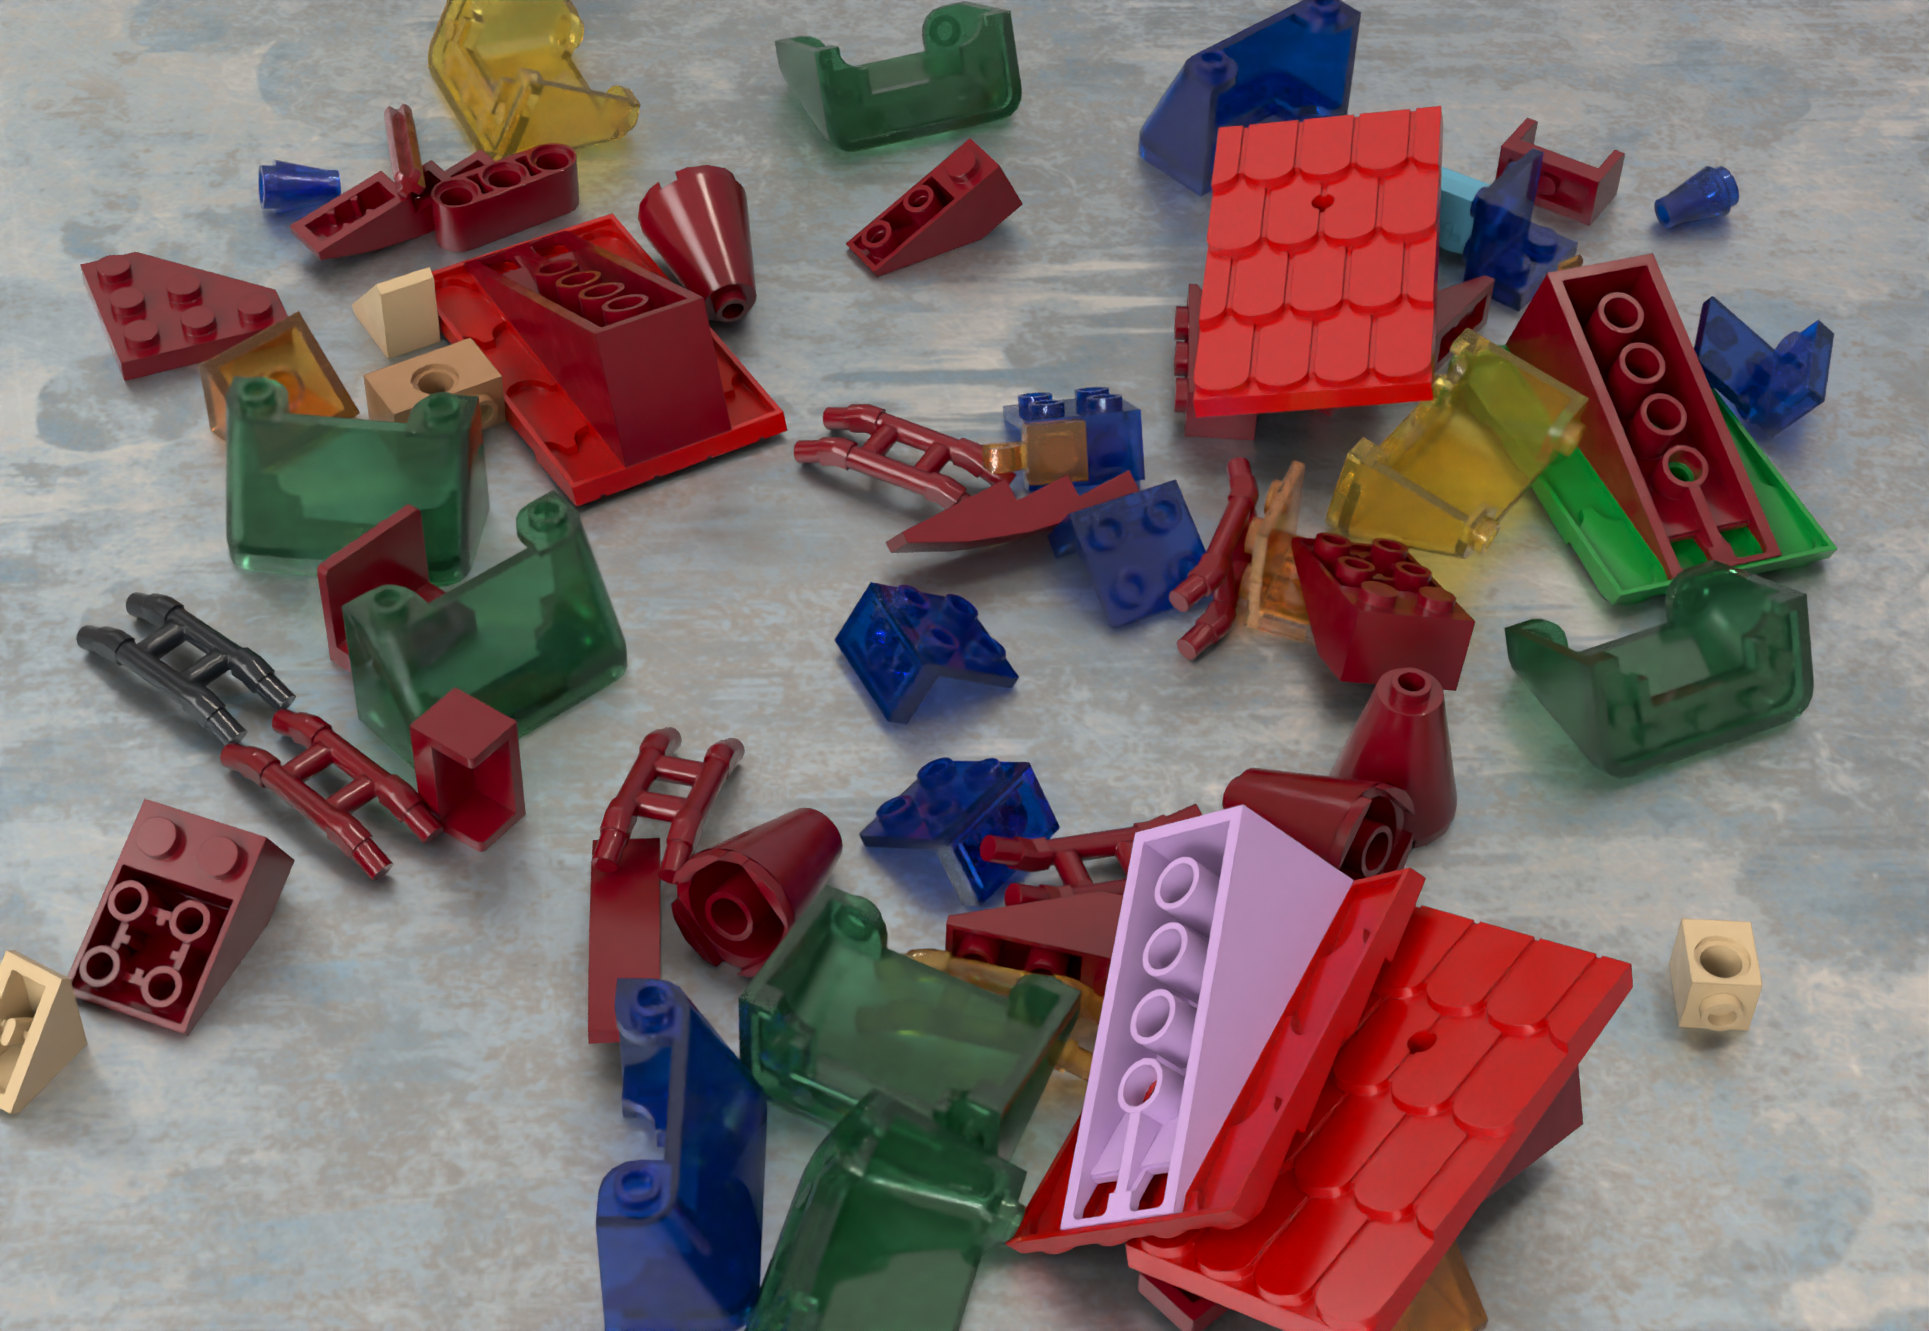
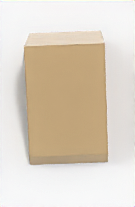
[352,267,441,359]
[0,950,87,1114]

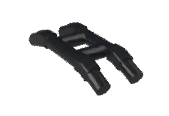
[76,592,296,746]

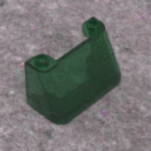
[775,1,1022,152]
[226,376,490,587]
[342,490,628,769]
[1505,559,1814,779]
[738,884,1082,1194]
[744,1087,1027,1331]

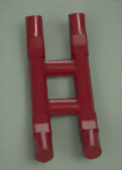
[794,404,1017,510]
[1169,457,1266,660]
[220,709,444,881]
[591,727,745,885]
[980,804,1202,906]

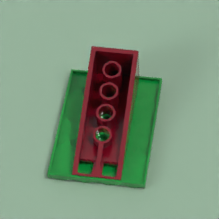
[1448,253,1838,605]

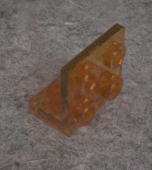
[1239,460,1315,646]

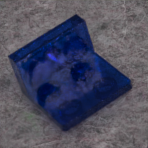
[1462,148,1578,312]
[1694,296,1834,438]
[1003,387,1145,492]
[1047,479,1213,629]
[834,582,1019,725]
[859,757,1060,906]

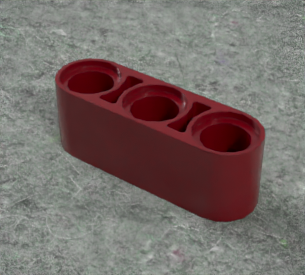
[431,143,580,252]

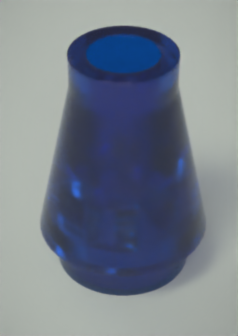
[258,159,341,214]
[1654,166,1739,229]

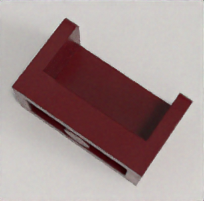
[1494,118,1625,226]
[409,687,526,852]

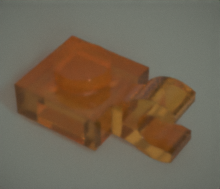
[982,418,1089,486]

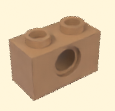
[363,338,506,460]

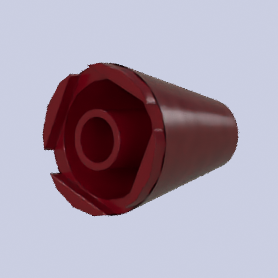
[638,165,757,323]
[1329,668,1457,848]
[1222,768,1415,880]
[671,808,843,978]

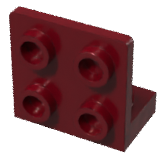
[317,504,475,695]

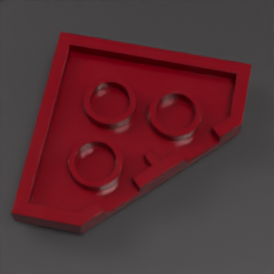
[80,252,294,381]

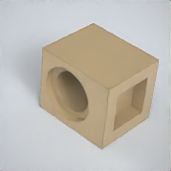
[1669,918,1763,1031]

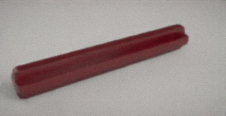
[384,104,426,198]

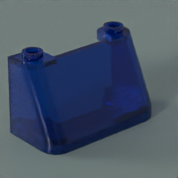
[1138,0,1361,197]
[596,978,768,1331]

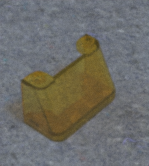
[428,0,641,161]
[1325,328,1589,559]

